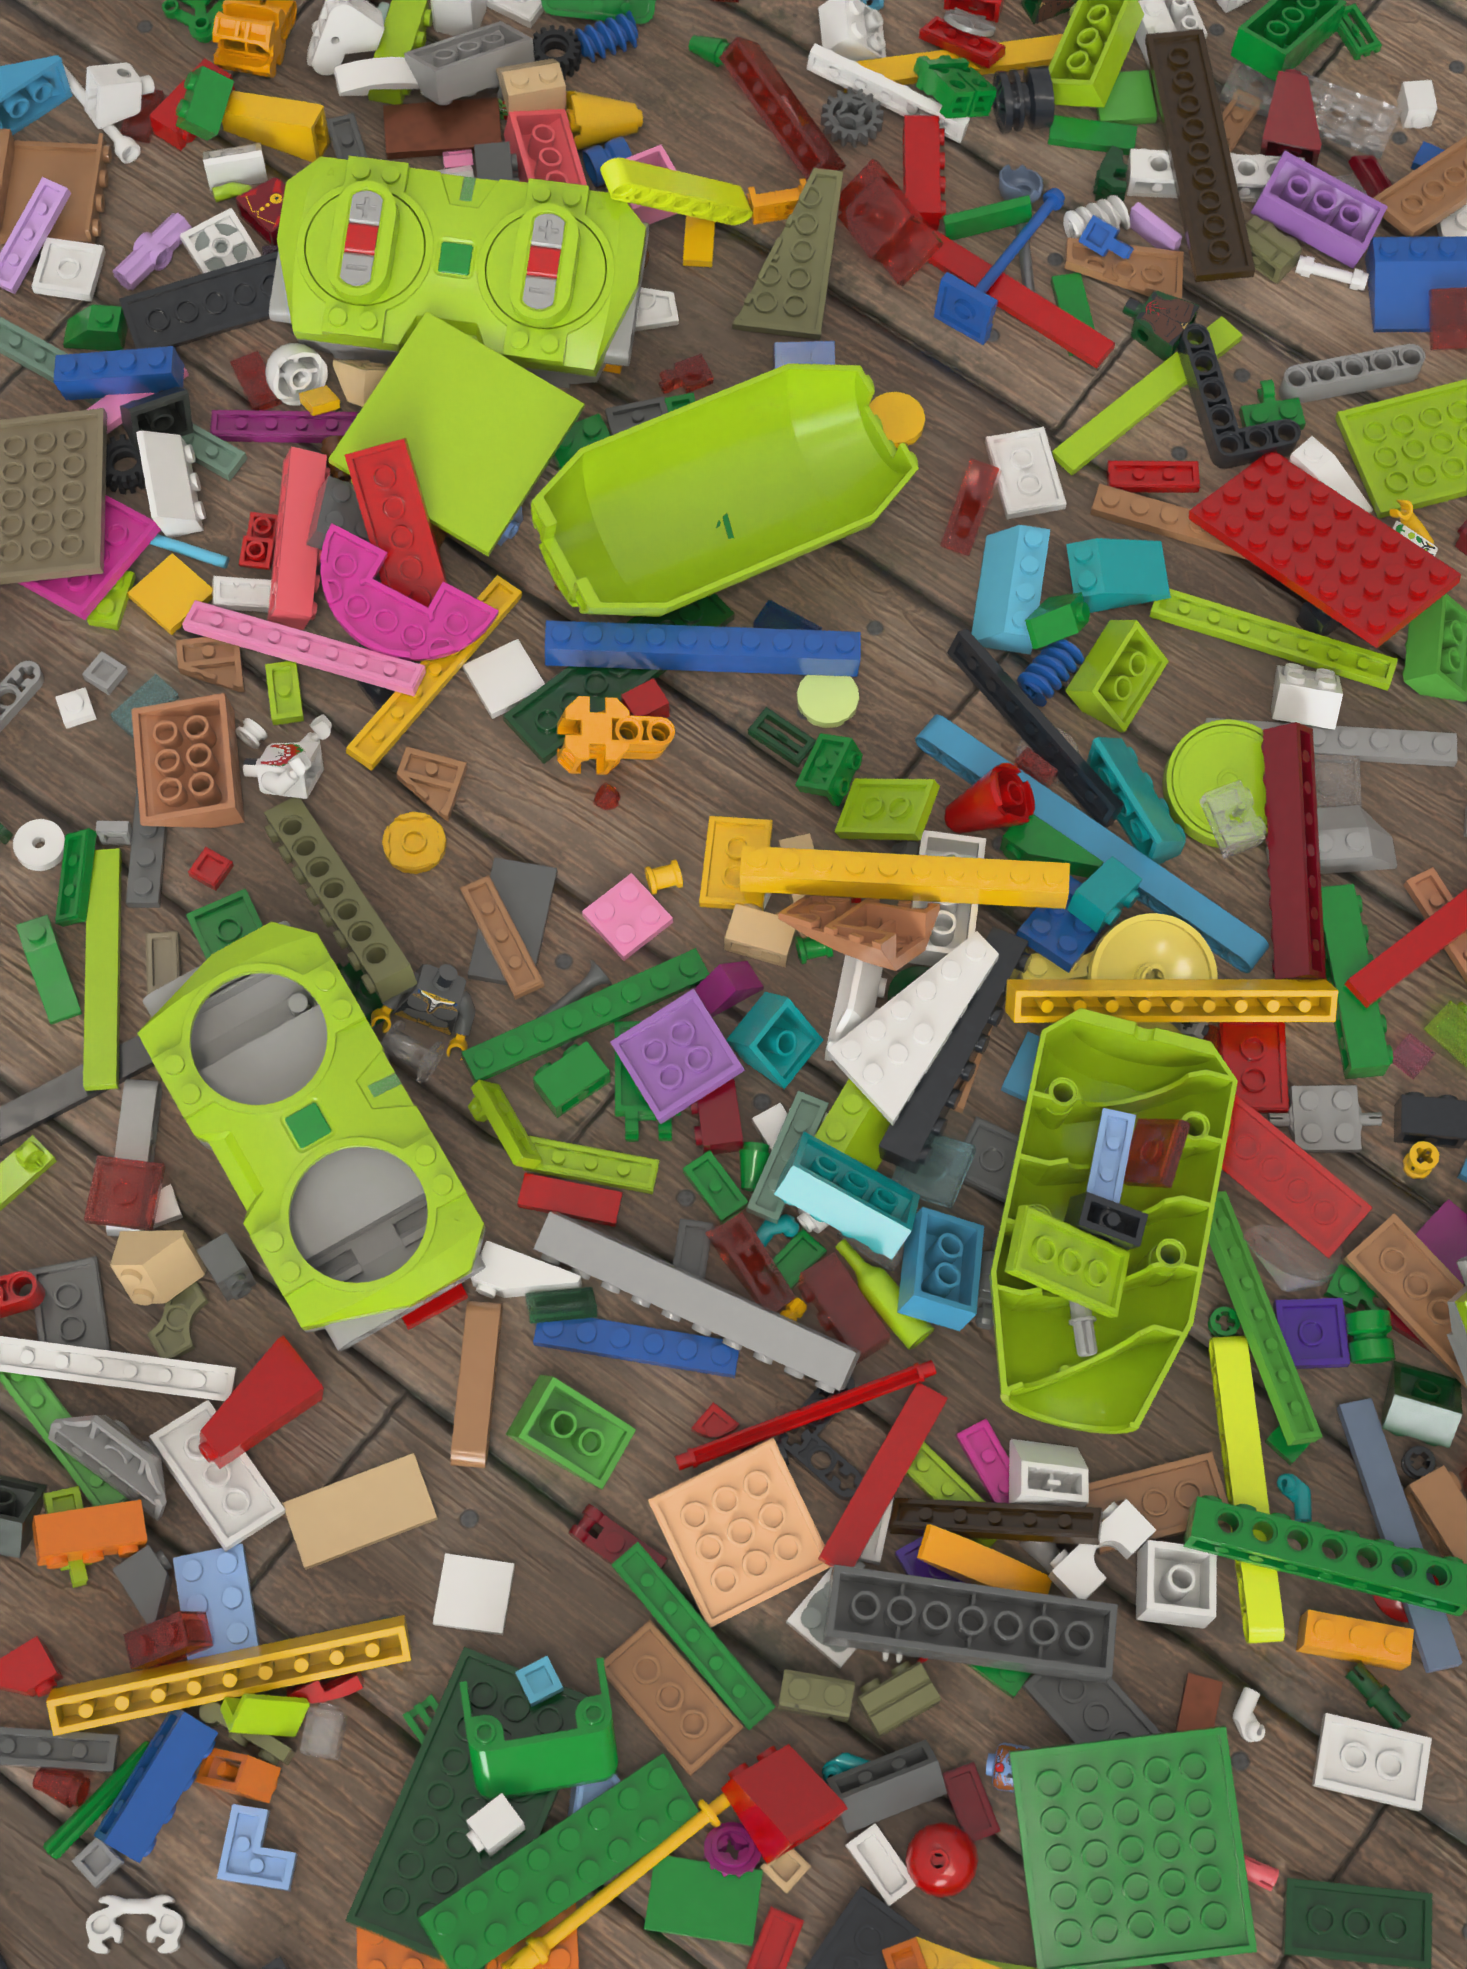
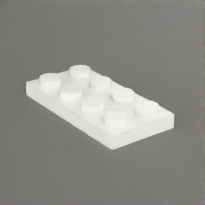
[149,1400,285,1552]

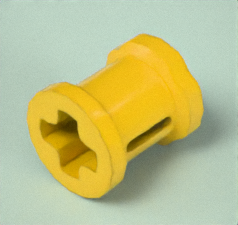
[644,859,683,895]
[1403,1141,1439,1179]

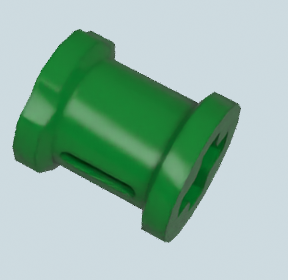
[794,935,833,965]

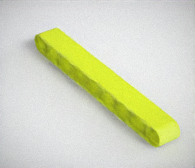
[1209,1336,1284,1643]

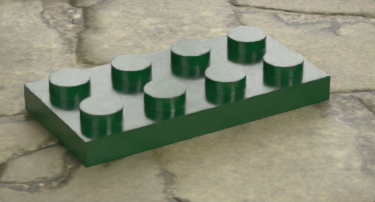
[1282,1878,1433,1969]

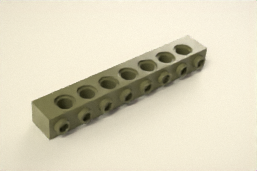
[264,797,418,1003]

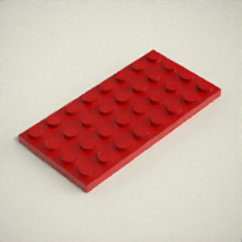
[1189,451,1461,648]

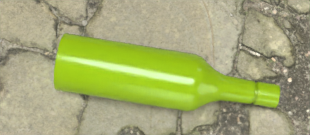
[835,1239,935,1350]

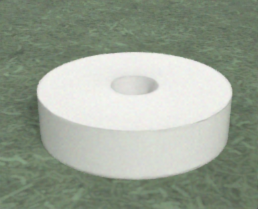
[13,819,65,871]

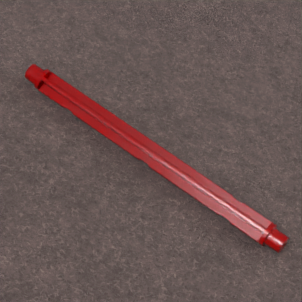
[674,1360,937,1471]

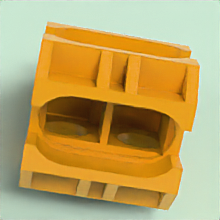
[212,0,297,78]
[557,696,675,775]

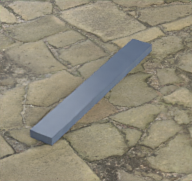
[1336,1398,1463,1673]

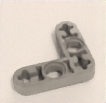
[0,661,44,732]

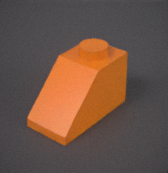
[195,1748,281,1803]

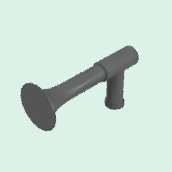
[536,959,612,1051]

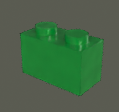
[175,66,234,141]
[533,1041,611,1118]

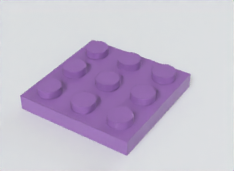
[610,988,745,1124]

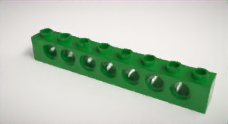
[1183,1495,1467,1617]

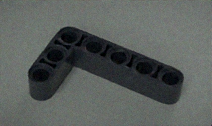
[1177,323,1301,469]

